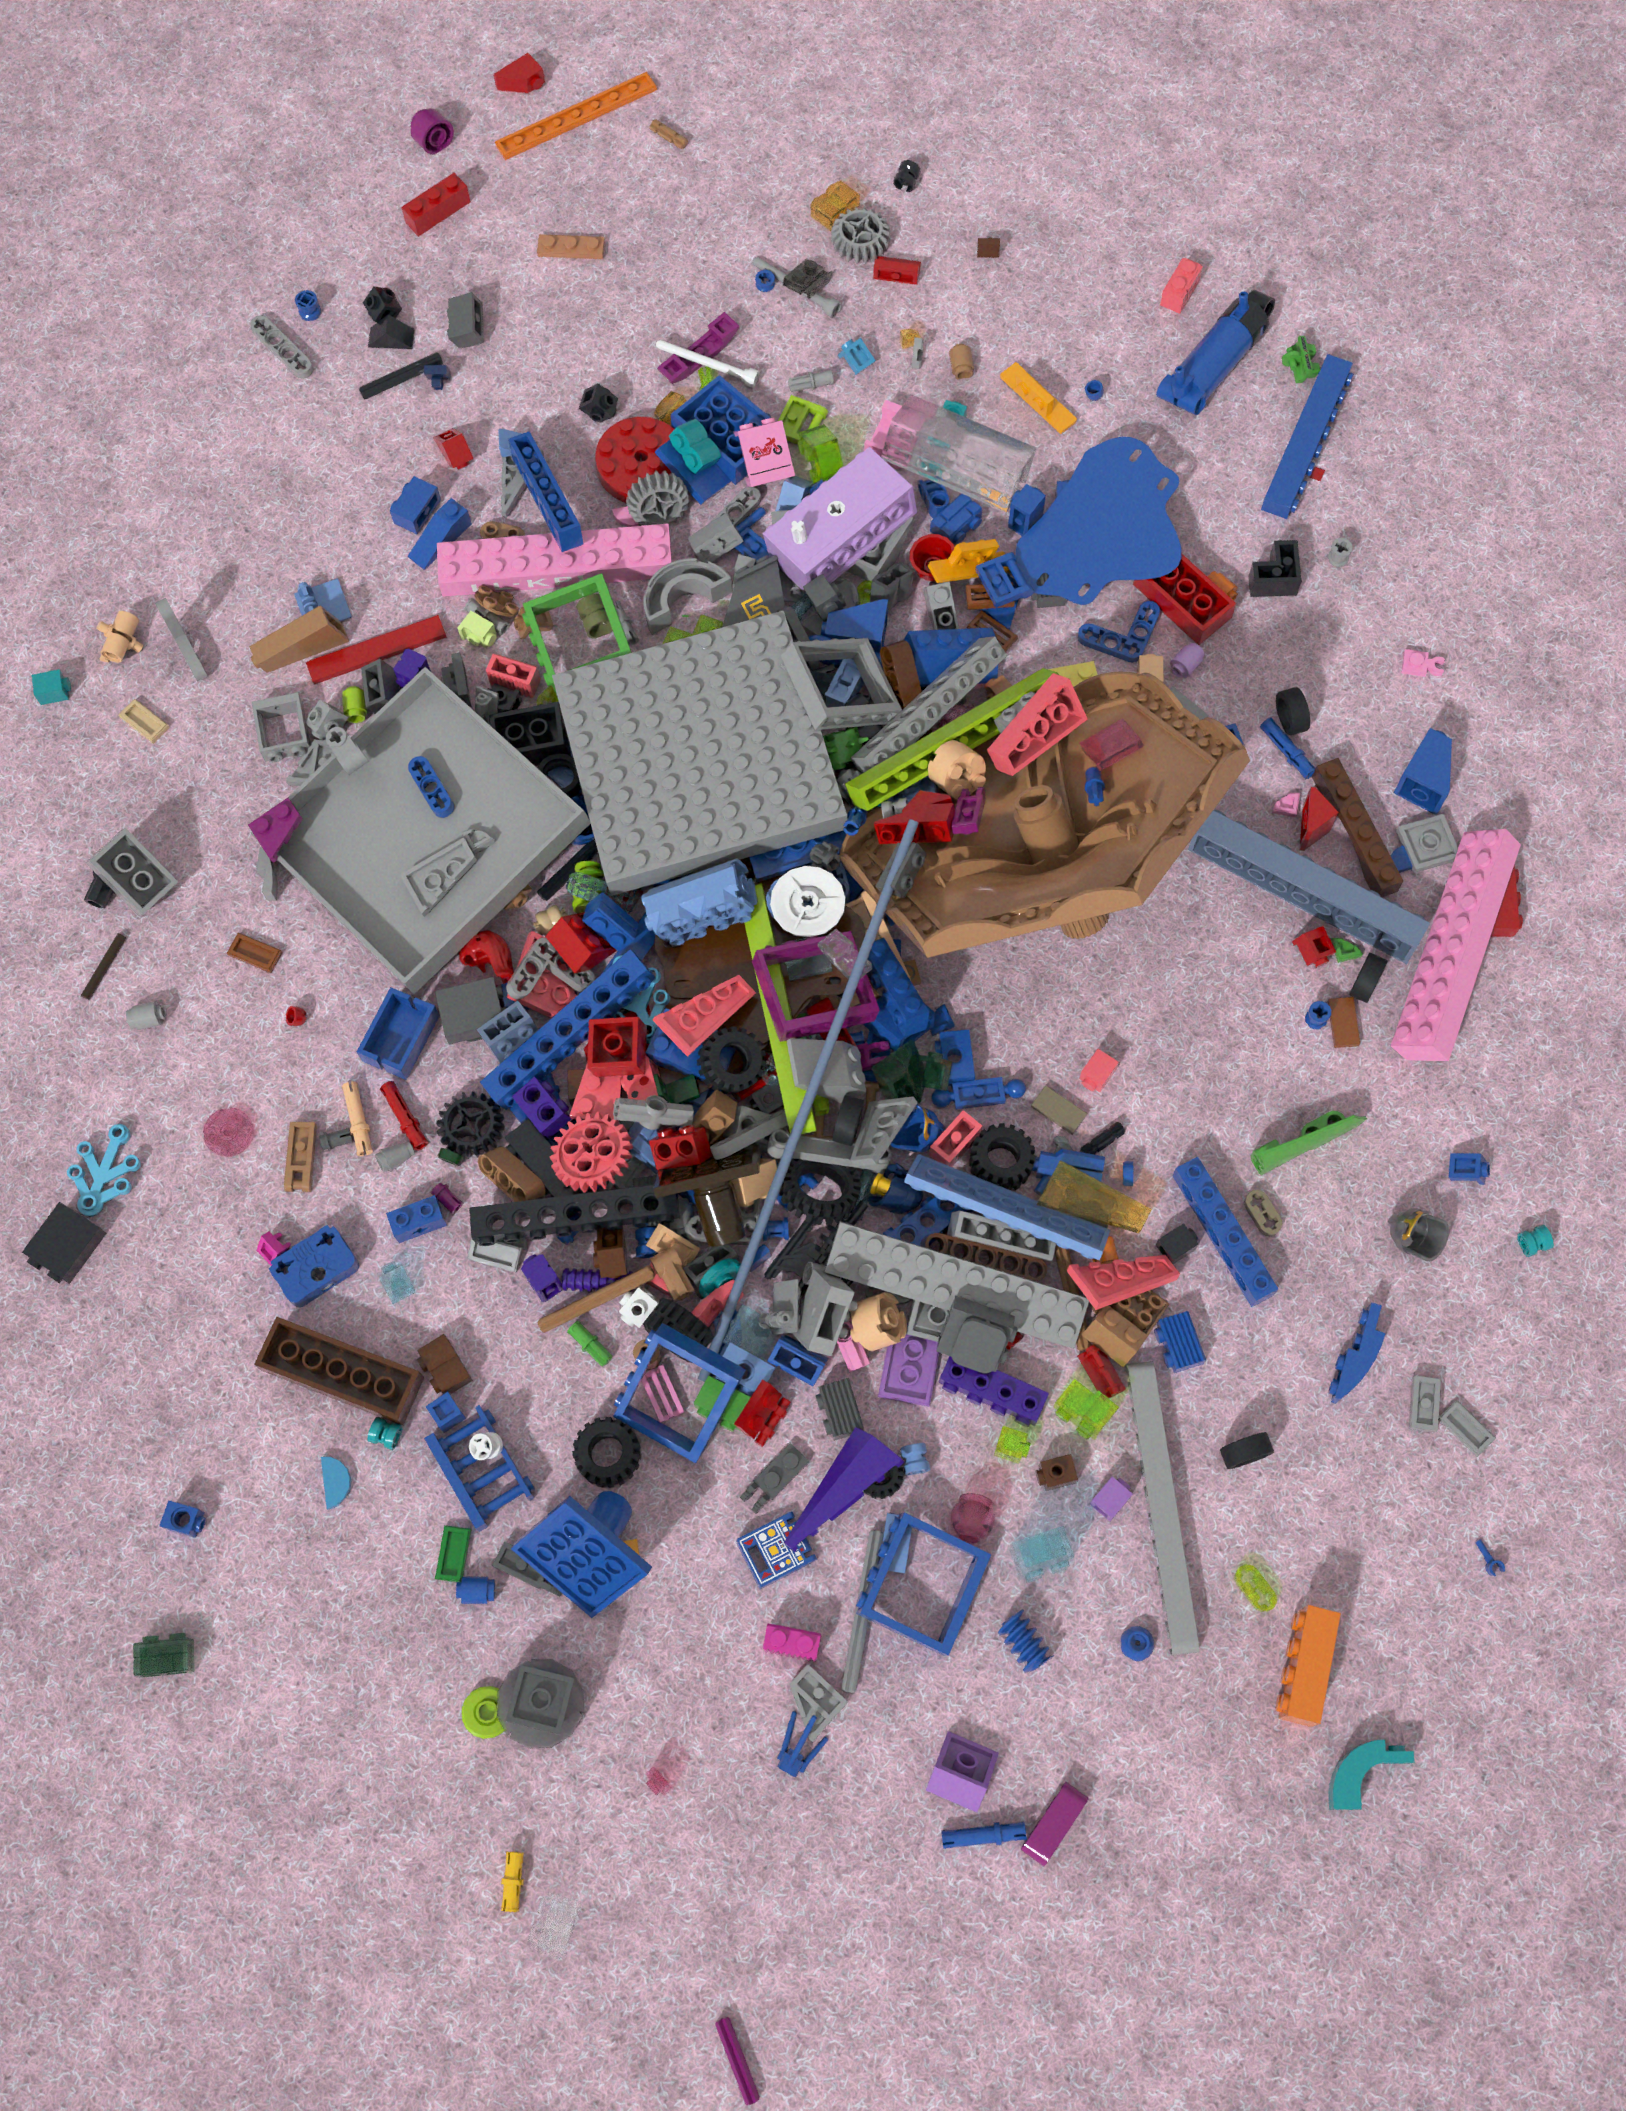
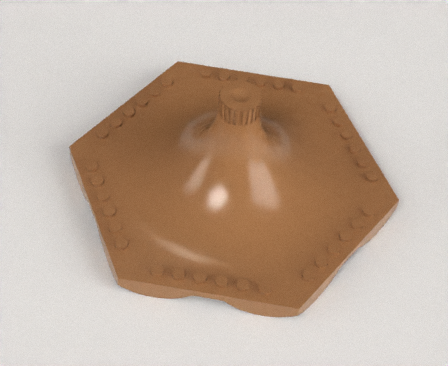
[839,671,1250,958]

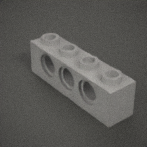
[947,1211,1056,1262]

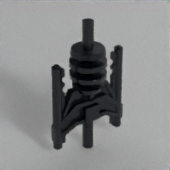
[764,1200,869,1297]

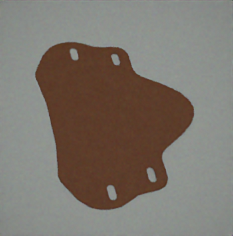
[655,906,865,1043]

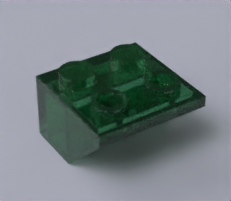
[871,1039,928,1104]

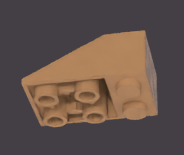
[1082,1290,1169,1367]

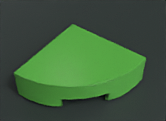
[1331,938,1363,963]

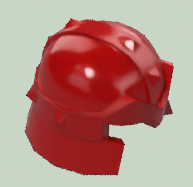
[910,534,954,582]

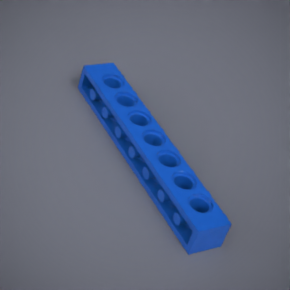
[480,949,656,1110]

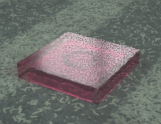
[1079,718,1144,771]

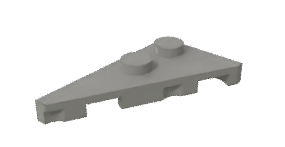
[501,448,544,518]

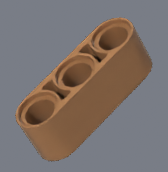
[478,1146,545,1202]

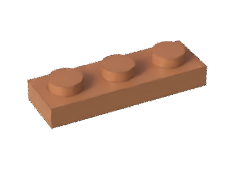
[537,234,605,259]

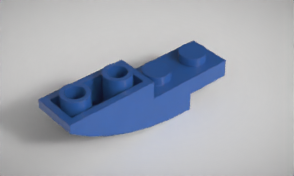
[1328,1303,1386,1404]

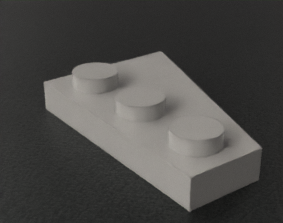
[400,837,477,917]

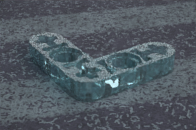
[566,872,642,913]

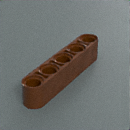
[880,640,932,742]
[920,1233,1047,1281]

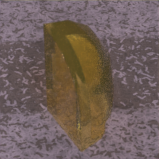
[654,391,686,426]

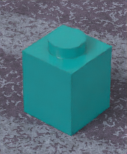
[31,669,72,705]

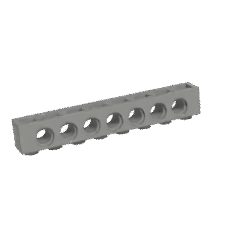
[850,636,1007,774]

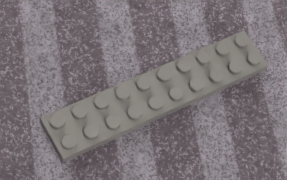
[824,1221,1089,1349]

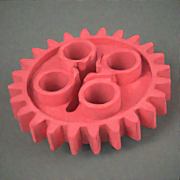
[550,1112,633,1193]

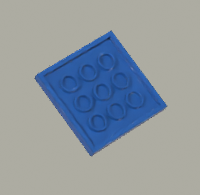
[511,1491,652,1618]

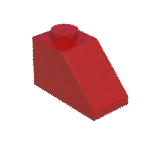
[493,53,545,93]
[433,428,474,469]

